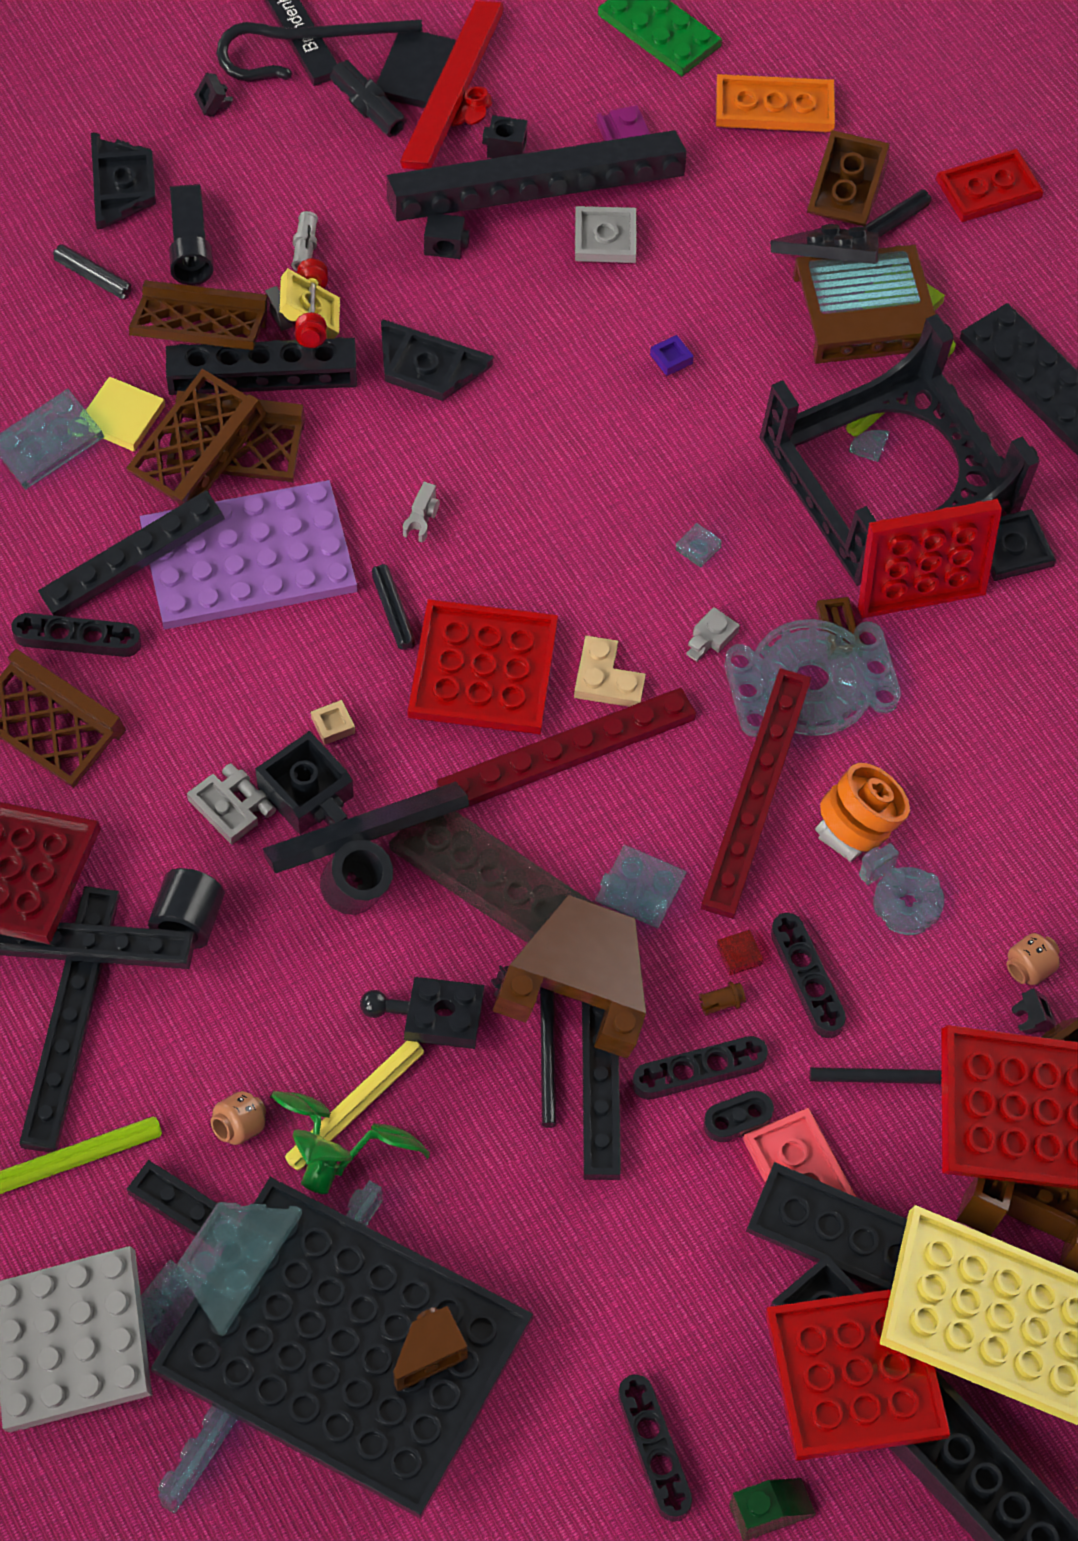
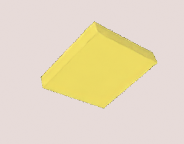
[78,377,165,451]

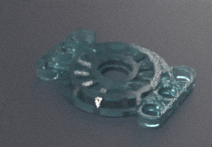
[724,619,901,737]

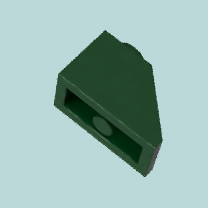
[729,1478,816,1541]

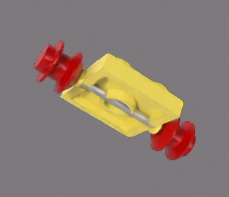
[279,258,340,348]

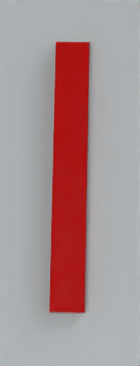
[400,0,504,170]

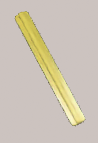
[285,1041,424,1171]

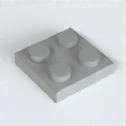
[575,206,636,263]

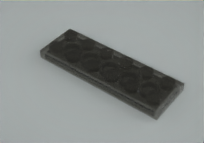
[389,811,594,943]

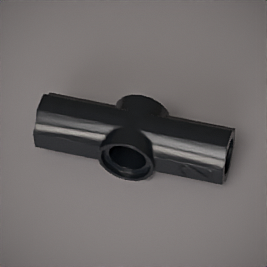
[329,59,407,138]

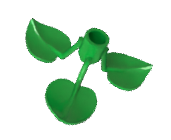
[270,1091,430,1194]

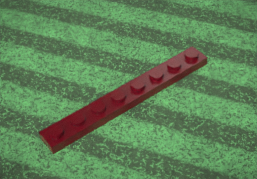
[700,668,812,919]
[436,687,696,814]

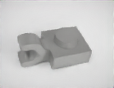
[403,482,440,542]
[686,607,740,662]

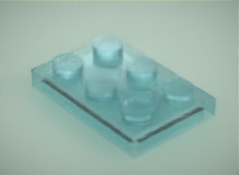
[0,389,104,490]

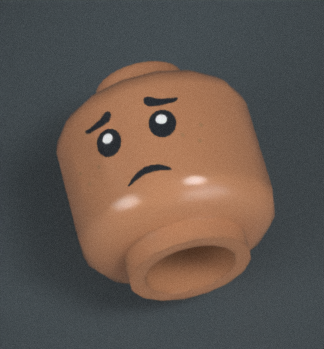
[1006,933,1060,986]
[211,1091,266,1145]

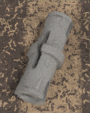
[291,211,318,271]

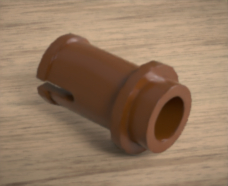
[699,981,746,1016]

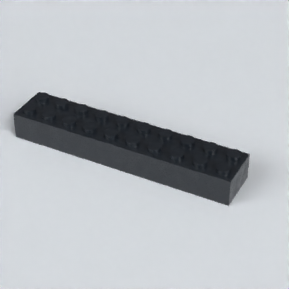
[770,1255,1078,1541]

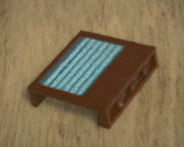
[793,245,935,364]

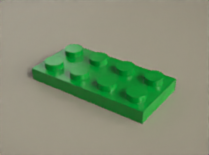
[598,0,722,77]

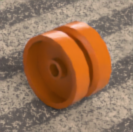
[820,763,910,852]

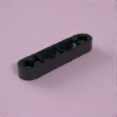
[11,613,141,657]
[771,913,846,1038]
[632,1036,768,1100]
[618,1374,692,1522]

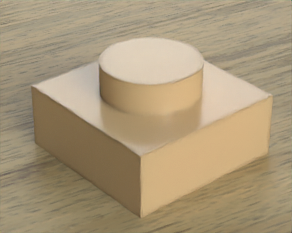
[311,700,355,745]

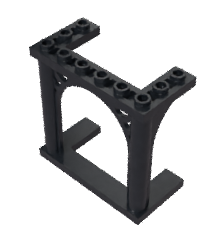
[759,314,1040,586]

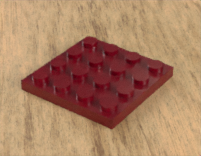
[0,802,101,944]

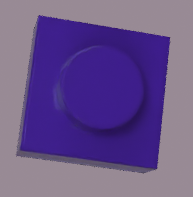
[650,335,694,376]

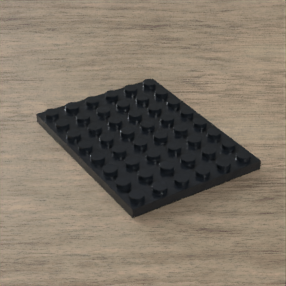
[151,1177,533,1519]

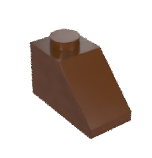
[393,1306,468,1391]

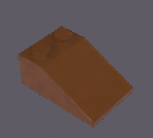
[807,130,890,227]

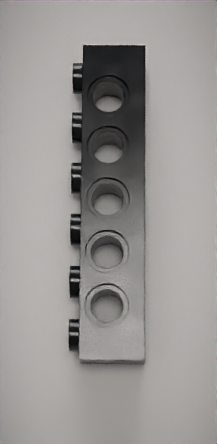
[166,337,357,395]

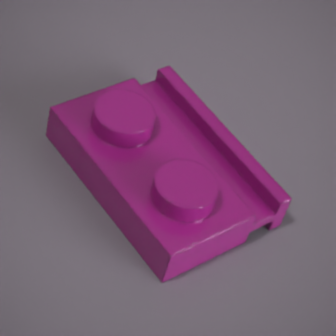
[596,105,650,141]

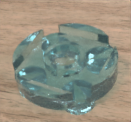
[873,867,944,935]

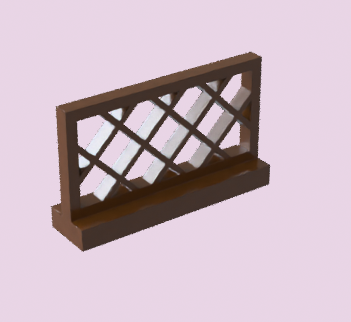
[129,280,267,350]
[126,369,267,506]
[166,390,305,482]
[0,649,126,788]

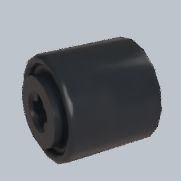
[320,840,393,915]
[148,868,225,949]

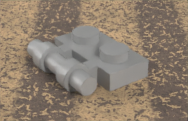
[187,763,276,845]

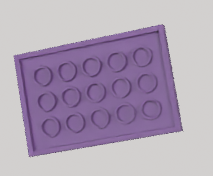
[139,480,357,630]

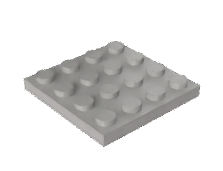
[0,1246,152,1433]

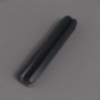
[863,189,932,237]
[53,244,132,299]
[372,564,415,650]

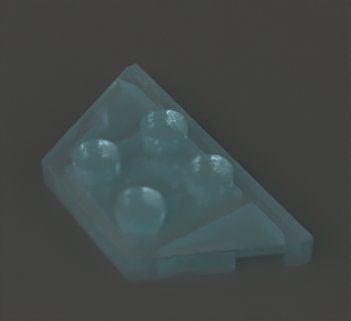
[177,1202,302,1336]

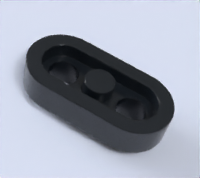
[703,1091,774,1142]

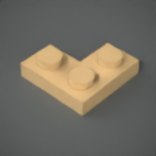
[574,636,646,707]

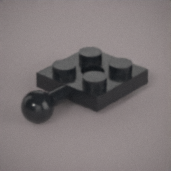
[360,977,485,1049]

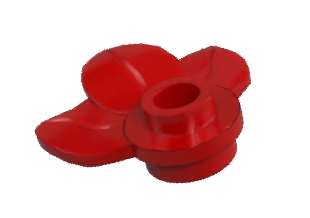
[451,86,492,126]

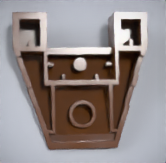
[492,895,646,1059]
[956,1178,1078,1273]

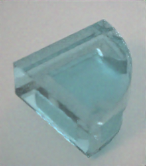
[849,430,890,462]

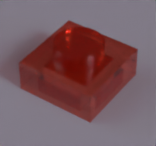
[717,930,763,976]

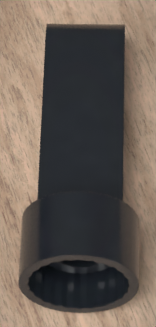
[169,184,214,285]

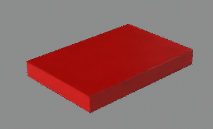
[936,149,1044,222]

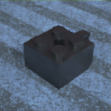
[255,731,354,835]

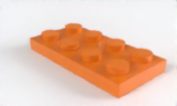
[716,74,835,132]

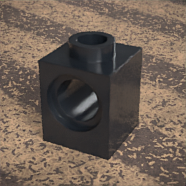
[482,115,528,158]
[424,213,470,259]

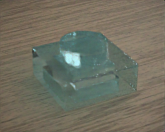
[676,523,722,568]
[859,843,899,886]

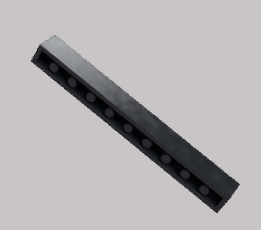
[387,130,687,222]

